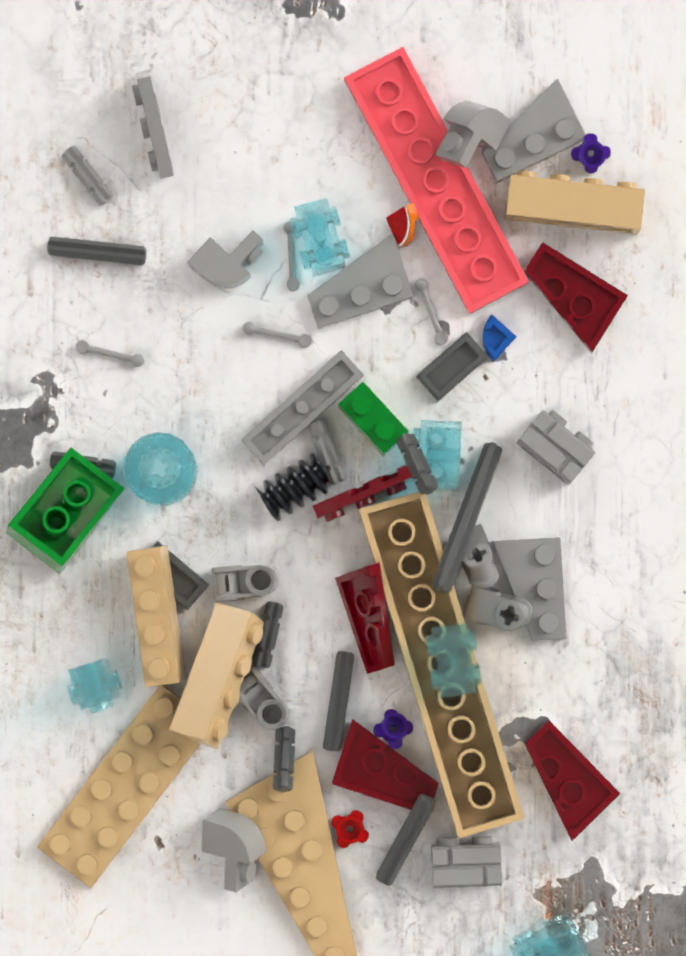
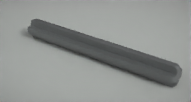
[432,442,502,593]

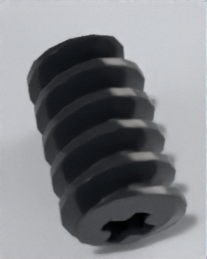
[255,453,331,521]

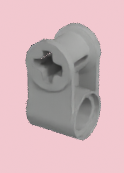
[461,524,499,589]
[211,565,278,602]
[464,586,533,631]
[239,666,289,730]

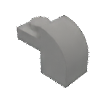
[435,101,511,168]
[187,230,264,288]
[202,808,266,893]

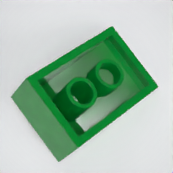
[6,447,125,574]

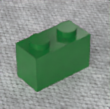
[338,382,409,457]

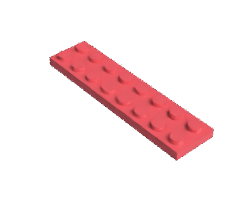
[344,47,529,315]

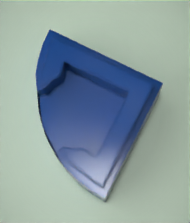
[483,314,517,362]

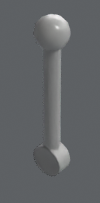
[284,221,300,291]
[415,278,448,345]
[243,322,312,348]
[76,340,144,367]

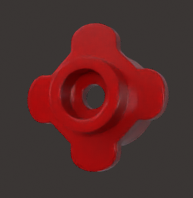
[331,810,369,848]

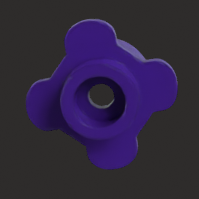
[571,133,611,174]
[373,709,413,749]

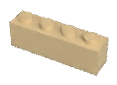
[504,171,645,234]
[127,545,186,687]
[169,603,264,749]

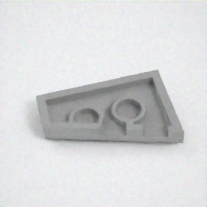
[132,70,174,179]
[482,78,586,184]
[308,233,414,329]
[492,537,566,640]

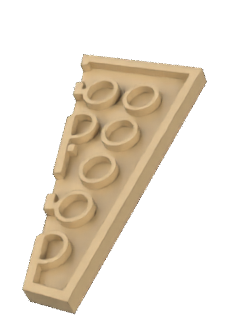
[225,750,357,956]

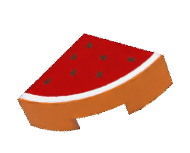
[386,203,418,248]

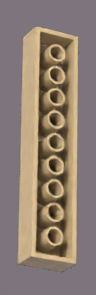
[359,491,524,839]

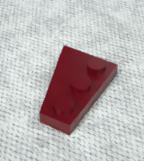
[524,242,628,353]
[312,465,412,523]
[335,562,395,674]
[331,719,439,810]
[524,720,621,841]

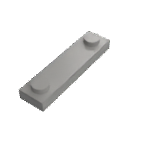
[241,350,364,465]

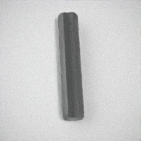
[47,237,147,265]
[323,651,355,752]
[376,793,436,886]

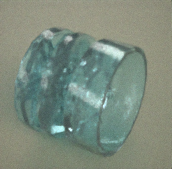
[124,432,198,506]

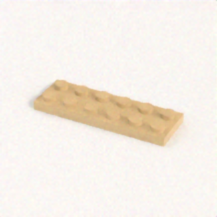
[37,685,200,888]

